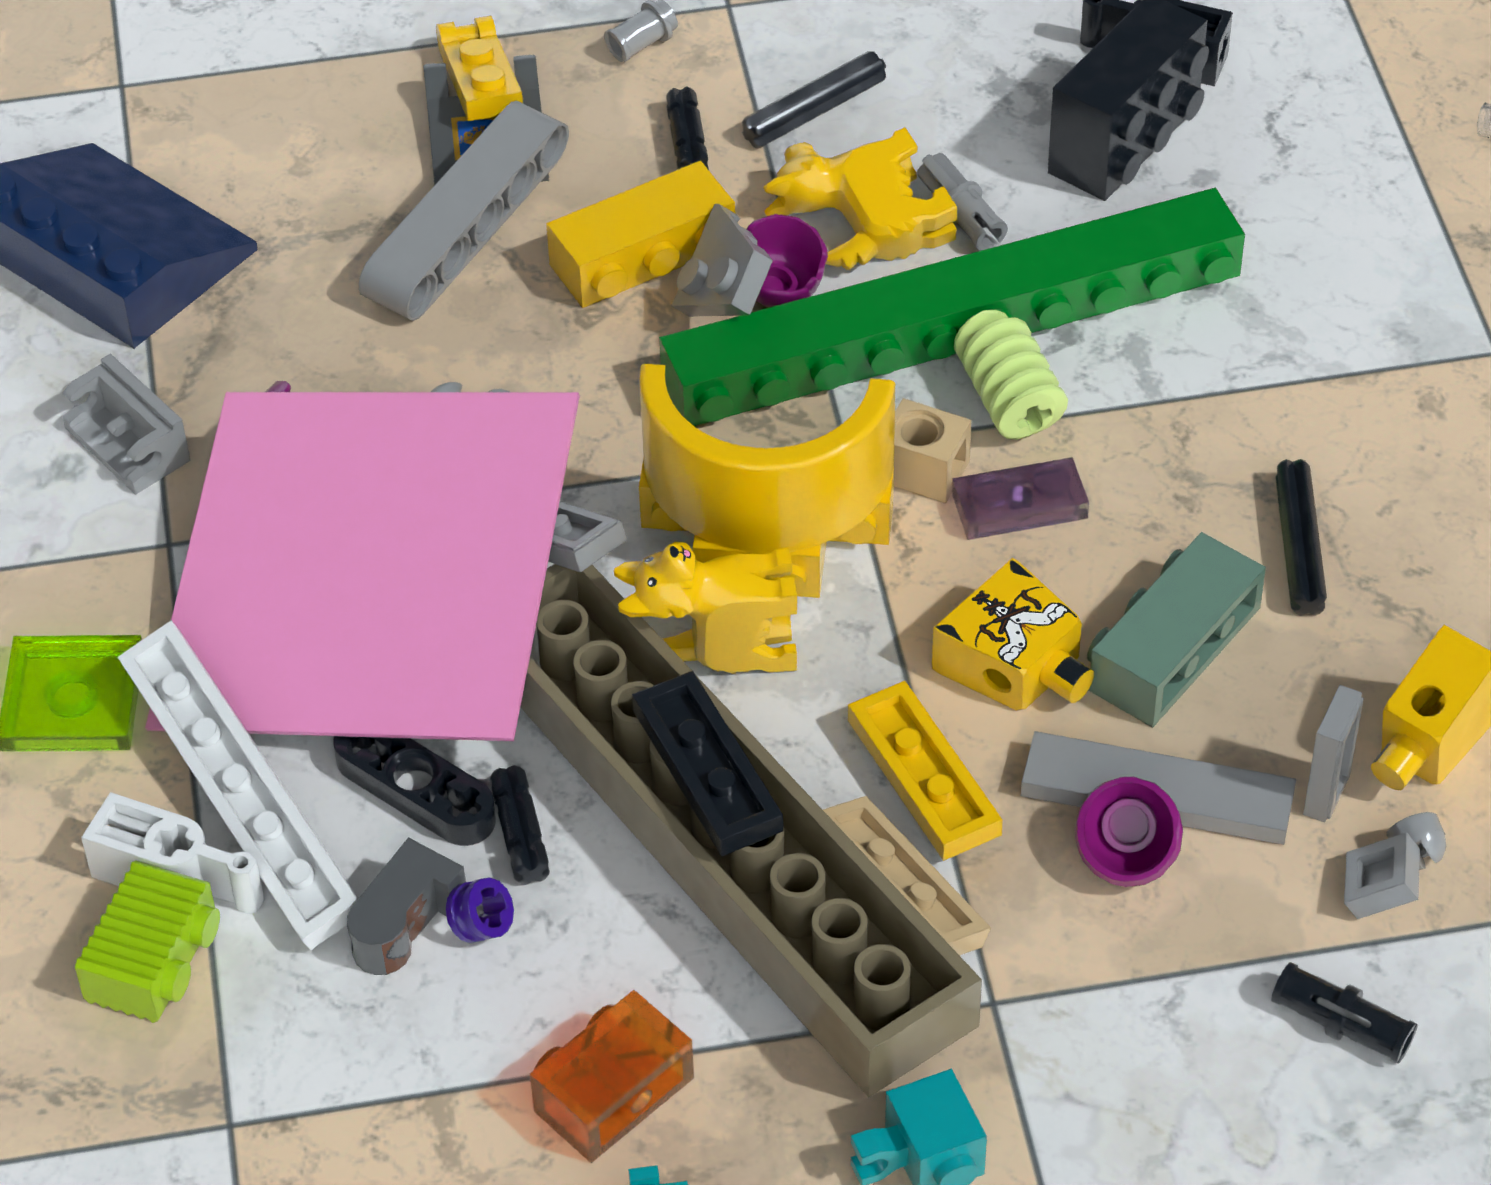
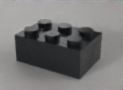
[1048,0,1209,201]

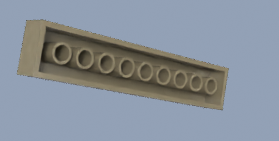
[520,564,982,1098]

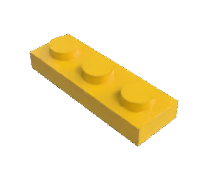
[848,681,1003,861]

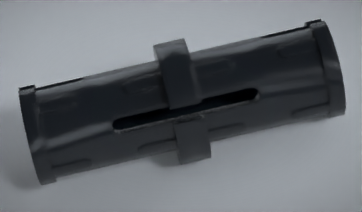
[1271,962,1418,1064]

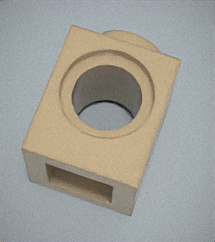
[894,398,972,503]

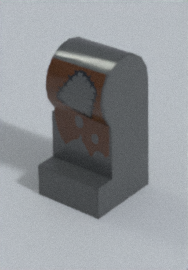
[347,837,466,975]

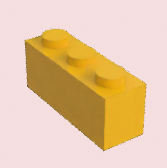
[546,160,736,308]

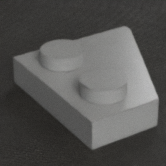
[671,204,773,317]

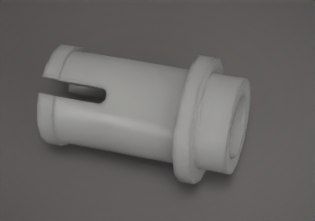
[604,0,678,62]

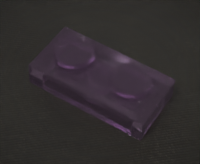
[952,457,1089,540]

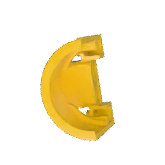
[639,364,896,598]

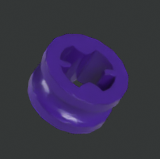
[446,877,514,943]

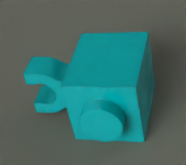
[850,1068,987,1185]

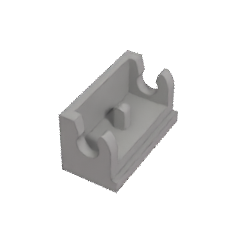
[63,353,190,495]

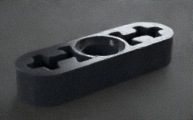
[333,736,496,846]

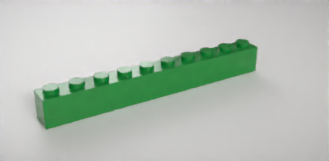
[659,187,1245,426]

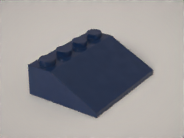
[0,143,258,349]

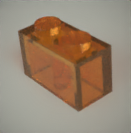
[530,990,694,1163]

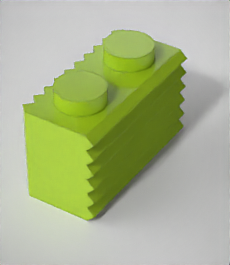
[75,861,220,1023]

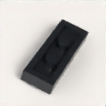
[632,670,783,857]

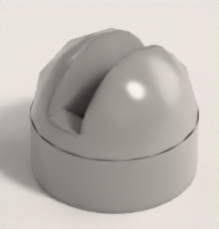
[1387,812,1446,870]

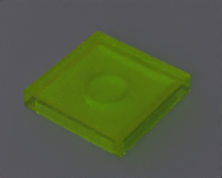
[0,635,142,751]

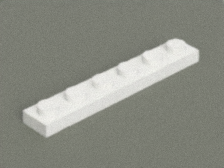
[118,620,358,950]

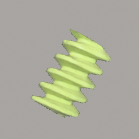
[954,310,1068,440]

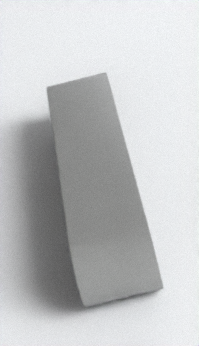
[359,101,569,321]

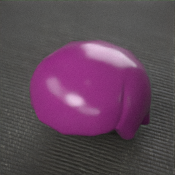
[746,214,828,307]

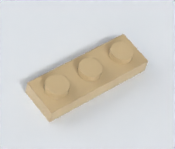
[823,796,991,955]

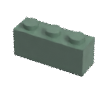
[1087,532,1266,728]

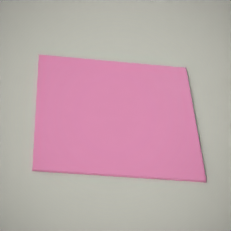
[145,392,580,741]

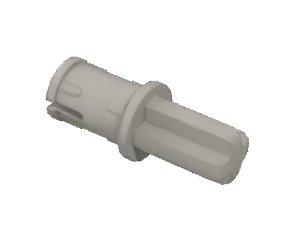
[917,153,1008,251]

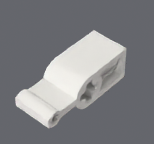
[81,792,264,913]

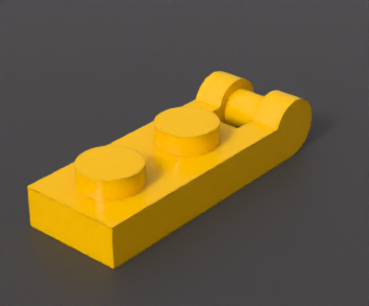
[436,15,523,121]

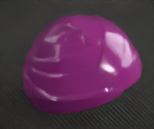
[1075,777,1183,887]

